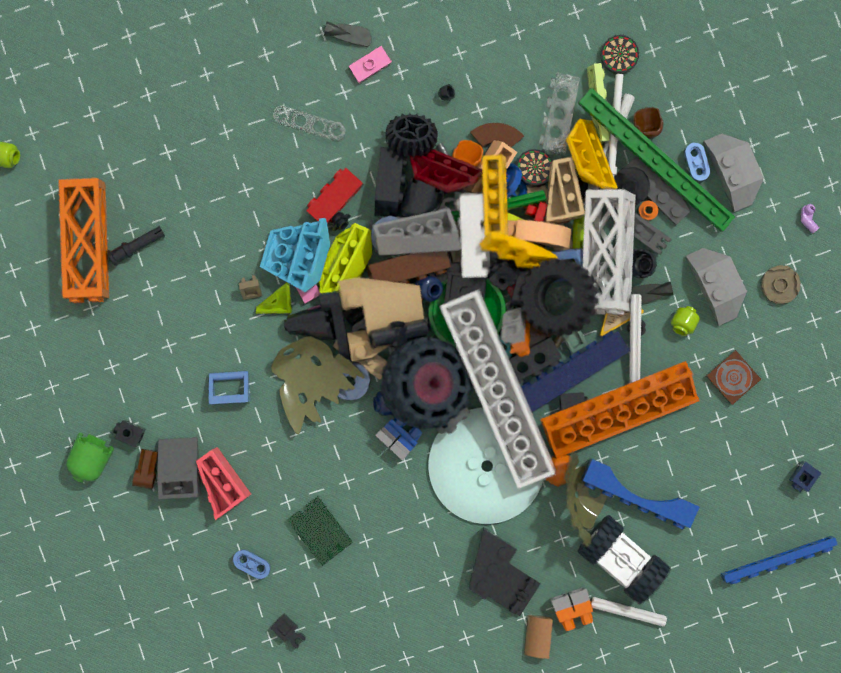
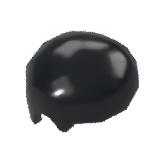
[632,249,657,278]

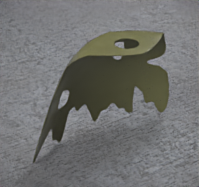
[271,337,365,434]
[565,452,607,546]

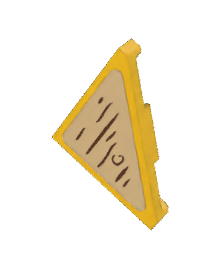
[599,309,644,336]

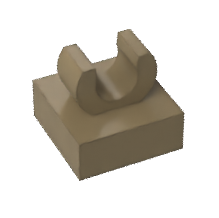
[239,275,262,300]

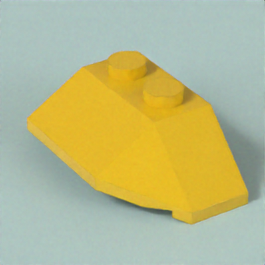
[566,119,618,190]

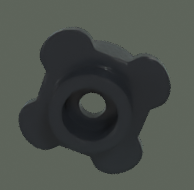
[331,212,351,231]

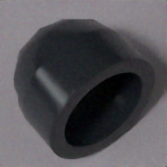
[438,84,455,101]

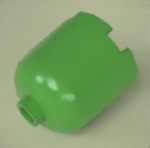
[66,433,114,483]

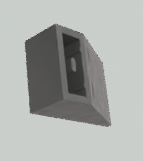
[157,437,201,499]

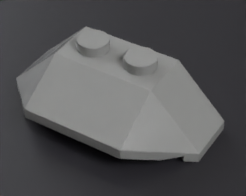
[703,134,764,212]
[685,248,747,326]

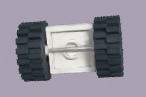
[577,515,671,605]

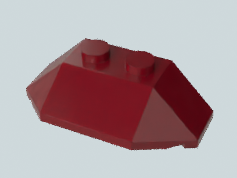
[409,149,483,192]

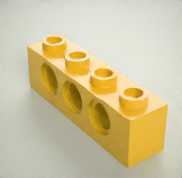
[482,155,508,236]

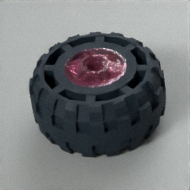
[380,338,473,429]

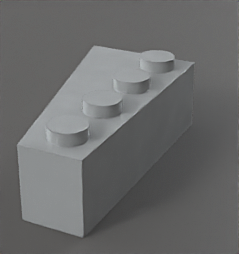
[373,208,460,255]

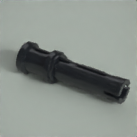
[107,225,165,266]

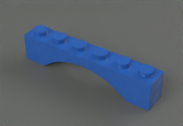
[581,458,699,530]

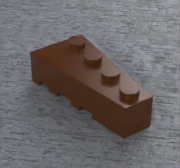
[366,251,451,284]

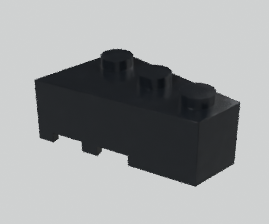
[374,147,407,217]
[468,527,517,600]

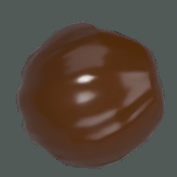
[633,107,664,139]

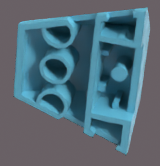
[260,218,330,292]

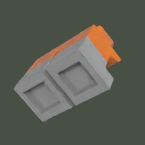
[501,308,531,357]
[550,587,593,631]

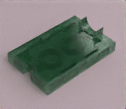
[287,496,353,566]

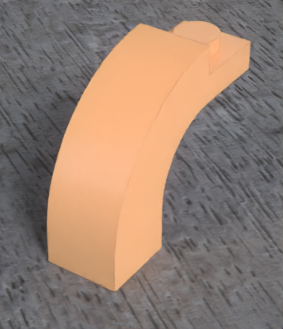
[508,220,571,248]

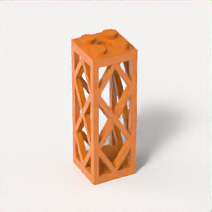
[59,178,109,303]

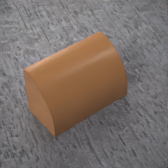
[524,615,553,659]

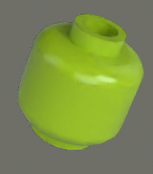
[0,142,20,168]
[671,306,700,336]

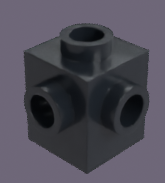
[489,259,520,291]

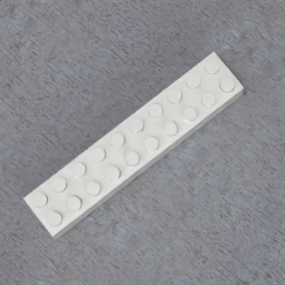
[440,289,556,489]

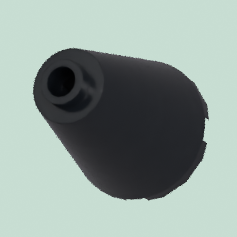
[284,304,337,340]

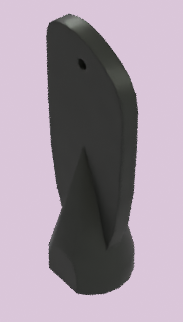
[324,21,371,47]
[631,281,673,304]

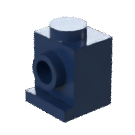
[789,461,821,492]

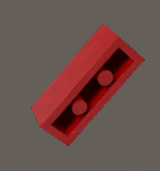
[306,168,364,225]

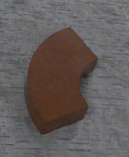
[470,123,524,148]

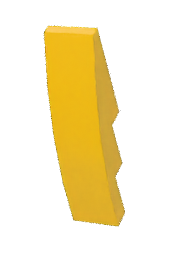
[479,232,558,268]

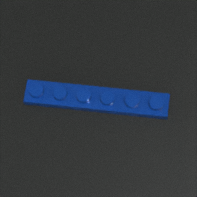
[721,536,838,584]

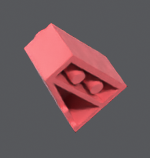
[196,447,251,520]

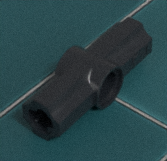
[368,319,429,349]

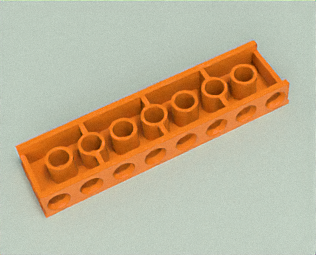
[540,361,700,458]

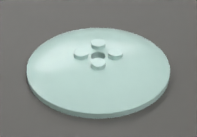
[428,407,543,524]

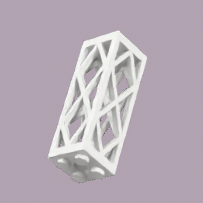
[583,190,635,315]

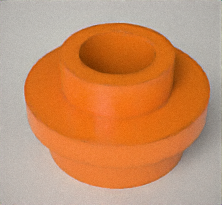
[639,201,658,220]

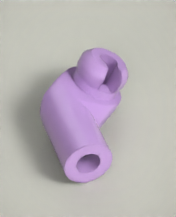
[801,204,819,234]

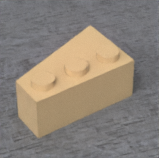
[544,157,585,224]

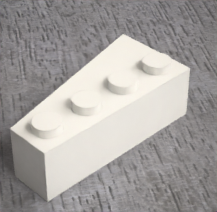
[457,192,490,277]

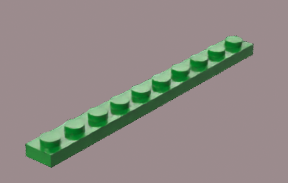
[577,87,735,232]

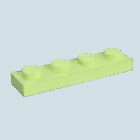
[587,63,610,144]

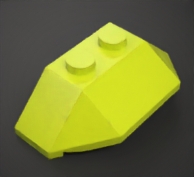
[319,223,372,296]

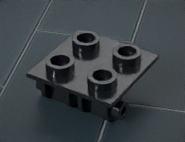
[488,563,541,616]

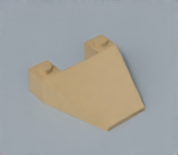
[339,278,424,361]

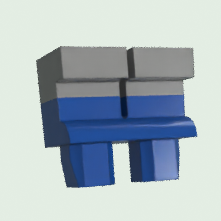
[375,418,423,461]

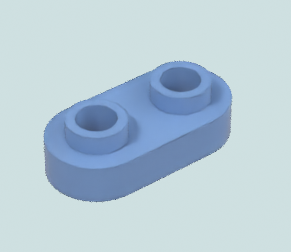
[233,549,271,579]

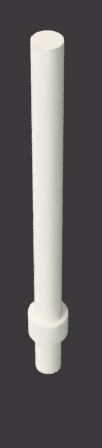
[605,74,623,190]

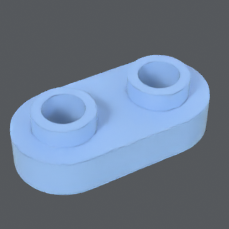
[684,143,710,182]

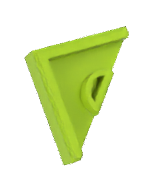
[256,282,292,314]

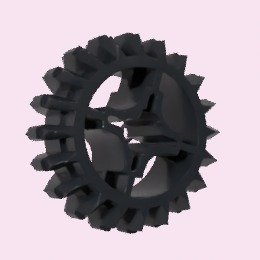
[385,112,438,158]

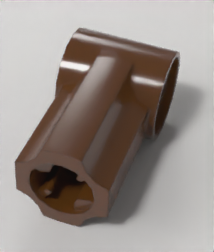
[132,449,158,490]

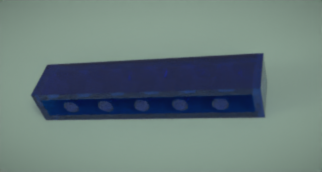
[521,330,630,412]

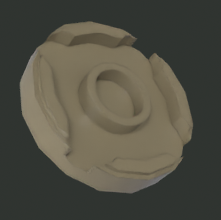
[761,265,801,304]

